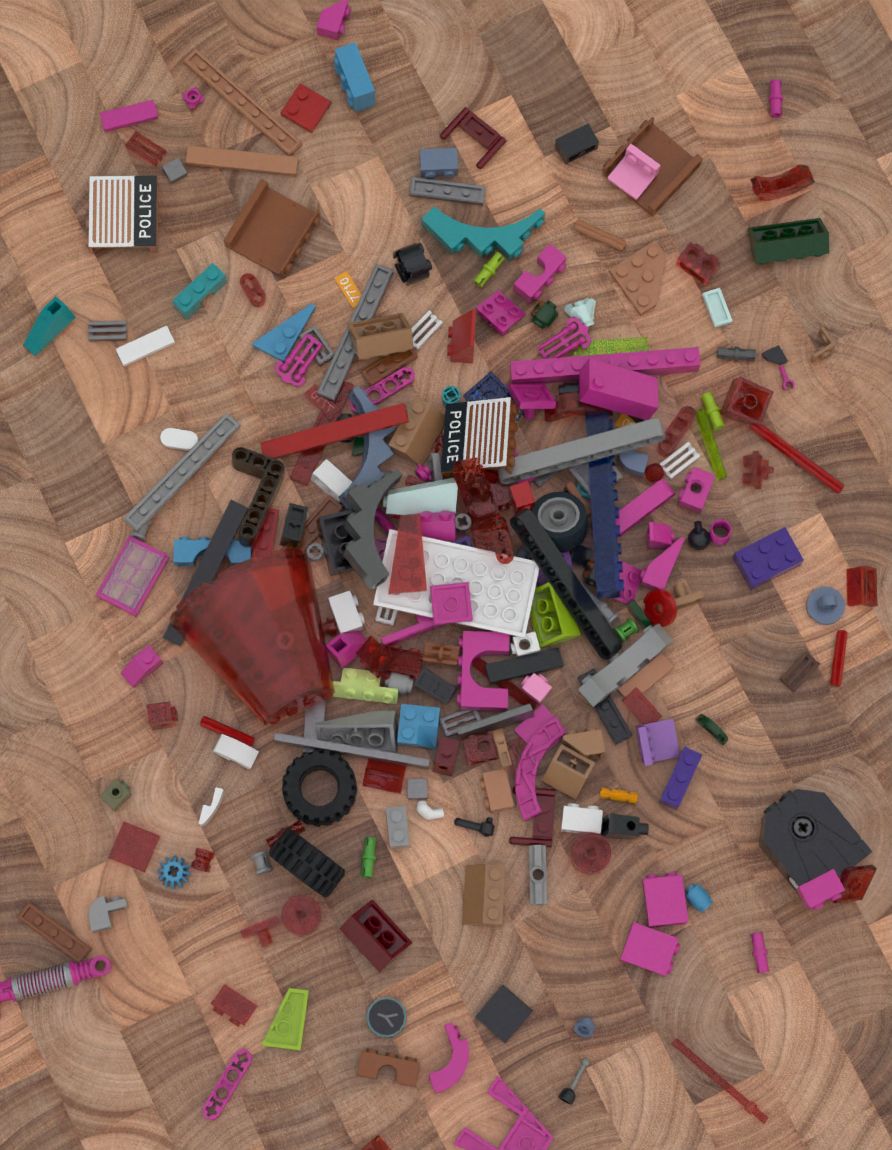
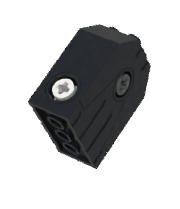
[759,789,872,897]

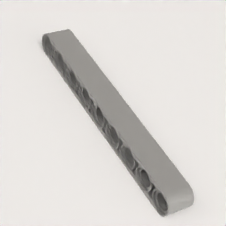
[497,418,665,484]

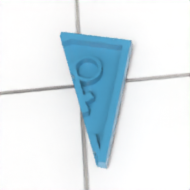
[252,304,316,363]

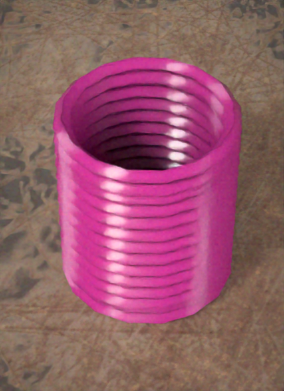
[709,519,732,546]

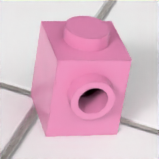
[521,673,552,705]

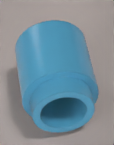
[685,883,713,913]

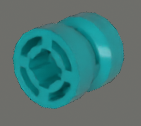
[442,386,461,407]

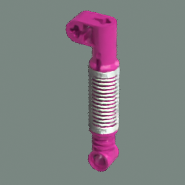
[0,956,112,1018]

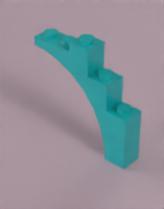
[421,206,545,261]

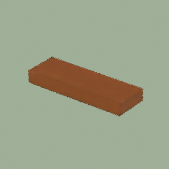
[361,349,418,387]

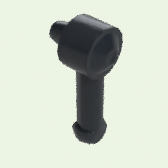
[454,817,495,837]

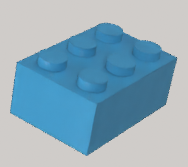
[333,42,375,112]

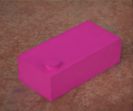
[579,358,658,420]

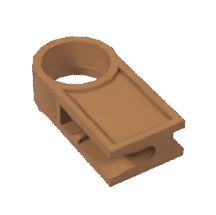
[492,728,512,769]

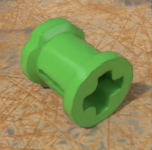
[613,618,639,642]

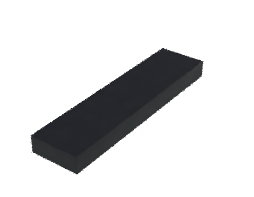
[484,648,564,684]
[577,668,633,745]

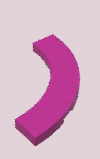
[515,717,566,822]

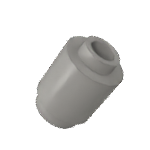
[385,672,414,694]

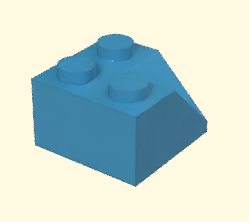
[397,704,440,750]

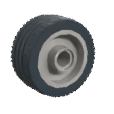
[531,492,588,553]

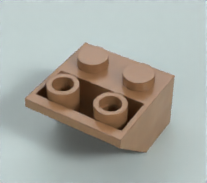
[561,727,606,760]
[542,744,595,800]

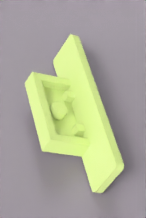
[320,668,398,704]

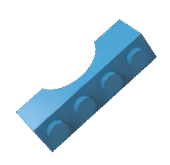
[173,537,252,567]

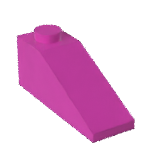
[639,537,685,590]

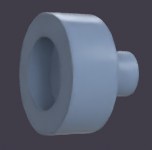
[574,1016,595,1038]

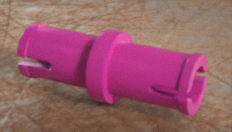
[768,79,783,118]
[750,932,770,973]

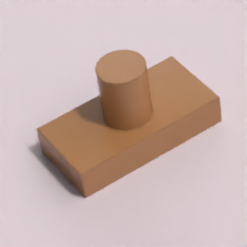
[673,583,704,610]

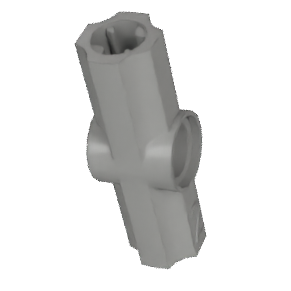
[529,845,547,906]

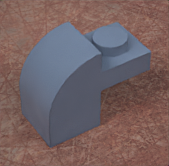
[618,449,649,478]

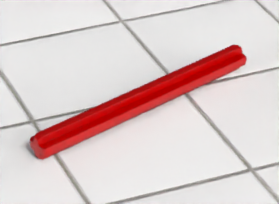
[749,419,844,494]

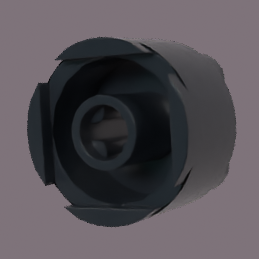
[393,243,432,286]

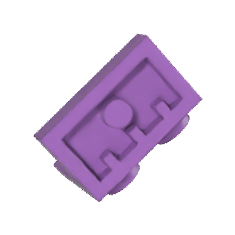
[635,719,680,766]

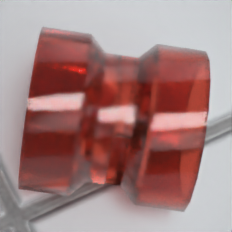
[191,848,215,873]

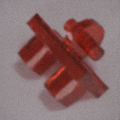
[742,451,774,489]

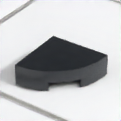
[762,345,788,365]

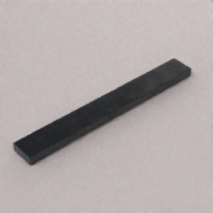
[163,500,249,646]

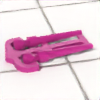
[538,317,591,359]
[275,333,323,387]

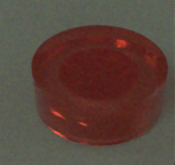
[644,463,664,482]

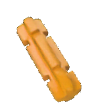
[600,787,638,804]

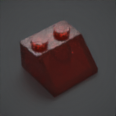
[720,376,774,426]

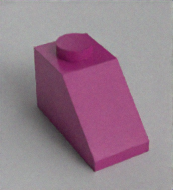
[646,522,675,550]
[121,645,163,688]

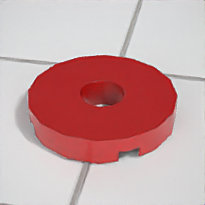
[643,589,677,627]

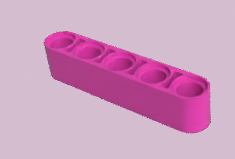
[591,478,676,549]

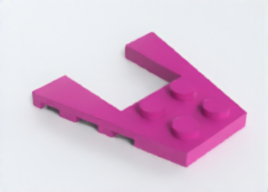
[454,1076,554,1150]

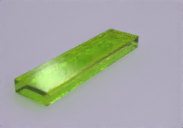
[573,337,649,357]

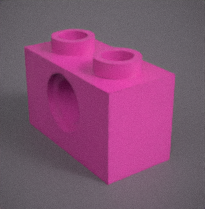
[678,467,715,514]

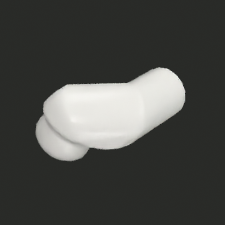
[416,800,444,820]

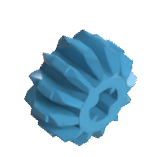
[157,855,191,890]

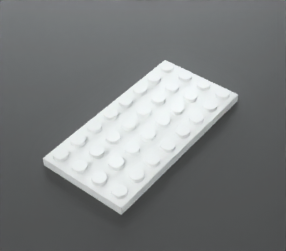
[373,529,539,638]

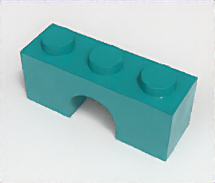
[172,263,227,320]

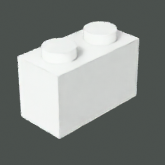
[328,590,365,633]
[561,803,603,836]

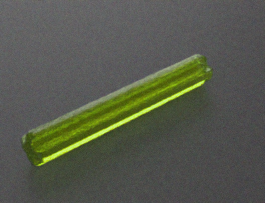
[695,409,727,480]

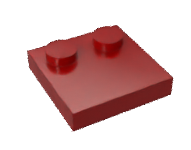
[280,83,331,133]

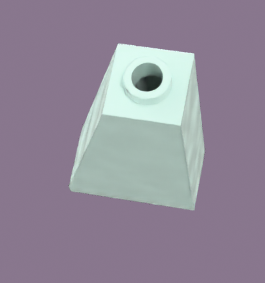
[383,477,459,516]

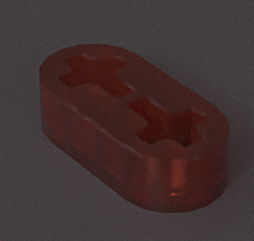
[240,273,266,307]

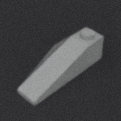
[316,711,398,753]

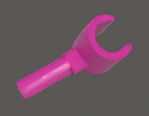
[779,366,795,391]

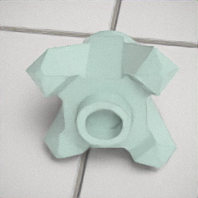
[564,298,596,327]

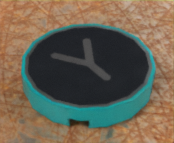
[367,997,406,1038]

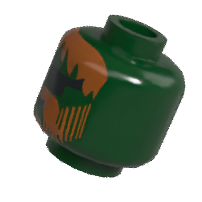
[530,300,558,329]

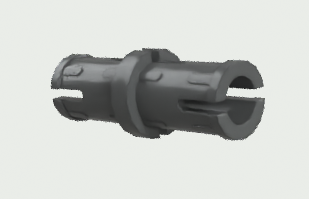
[717,346,756,362]

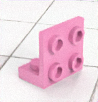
[608,144,660,200]

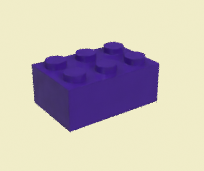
[732,527,804,590]

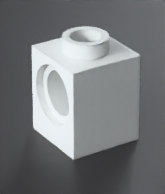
[510,632,540,657]

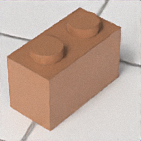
[479,768,514,814]

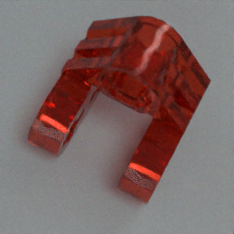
[470,516,514,564]

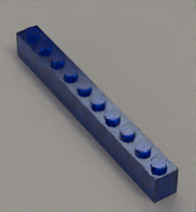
[585,413,624,599]

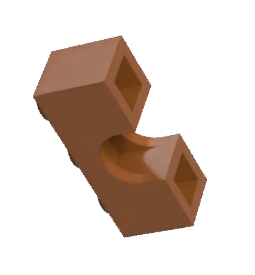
[357,1048,420,1088]

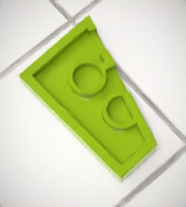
[261,988,309,1051]

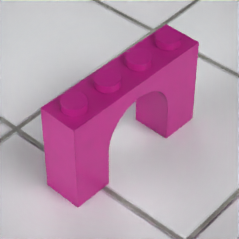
[457,631,510,712]

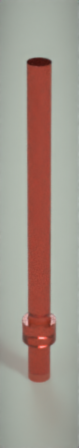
[672,1038,769,1124]

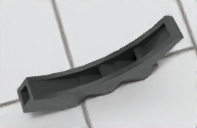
[343,469,403,591]

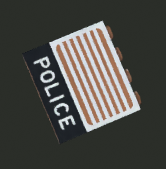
[85,176,158,253]

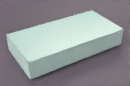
[702,288,733,329]

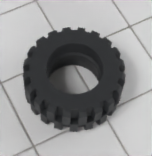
[282,749,357,827]
[269,828,345,897]

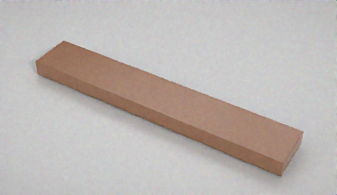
[186,145,298,176]

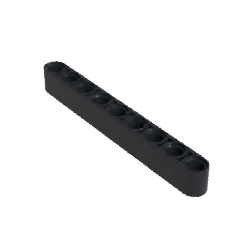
[510,508,622,660]

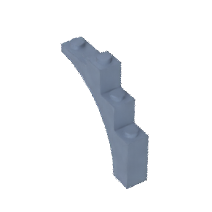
[338,386,398,510]

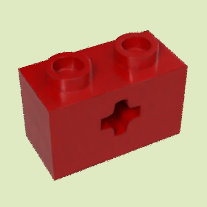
[509,481,535,515]

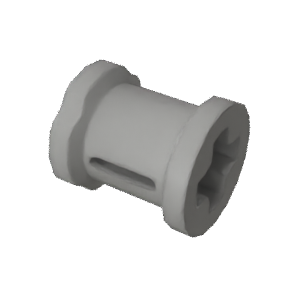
[456,513,471,534]
[129,521,152,541]
[251,851,273,875]

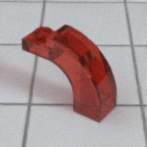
[750,165,815,201]
[544,392,613,423]

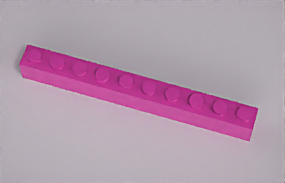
[510,347,700,384]

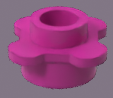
[182,87,204,109]
[414,463,432,483]

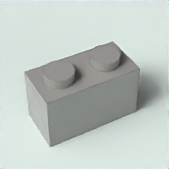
[386,806,410,850]

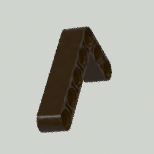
[232,447,285,547]

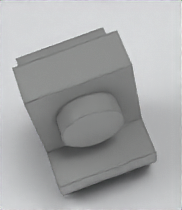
[89,896,129,933]

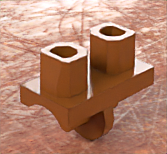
[423,642,460,666]

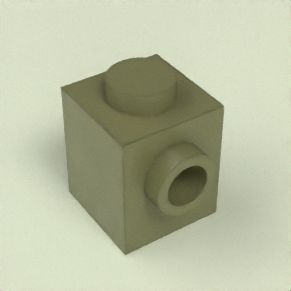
[100,779,132,812]

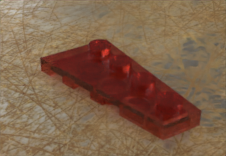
[388,514,427,595]

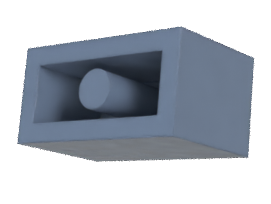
[420,148,458,179]

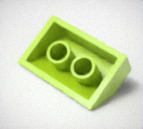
[529,582,581,648]

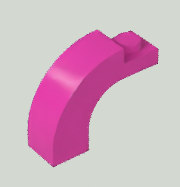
[429,1022,469,1094]

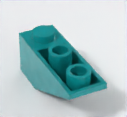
[23,296,76,356]

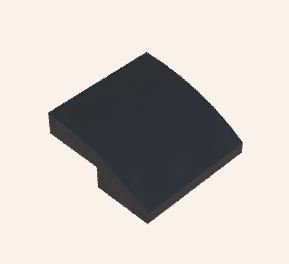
[475,985,533,1043]

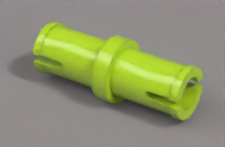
[473,252,505,288]
[701,392,725,431]

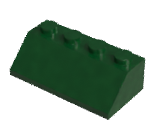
[747,218,829,264]

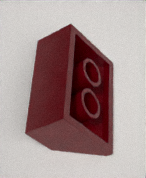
[340,899,412,972]

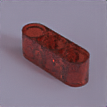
[657,406,696,457]

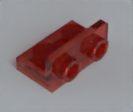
[356,635,396,680]
[210,984,258,1027]

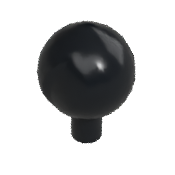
[687,521,711,550]

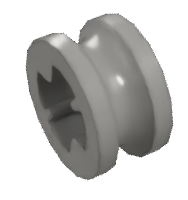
[307,543,324,562]

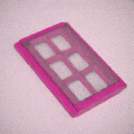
[96,536,170,616]

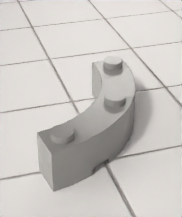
[578,624,674,707]

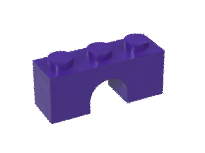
[659,746,702,811]

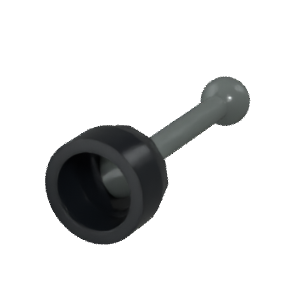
[558,1058,589,1105]

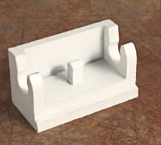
[310,459,352,503]

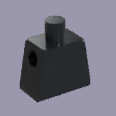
[601,814,649,840]

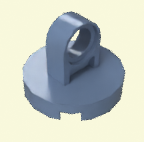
[806,587,845,625]

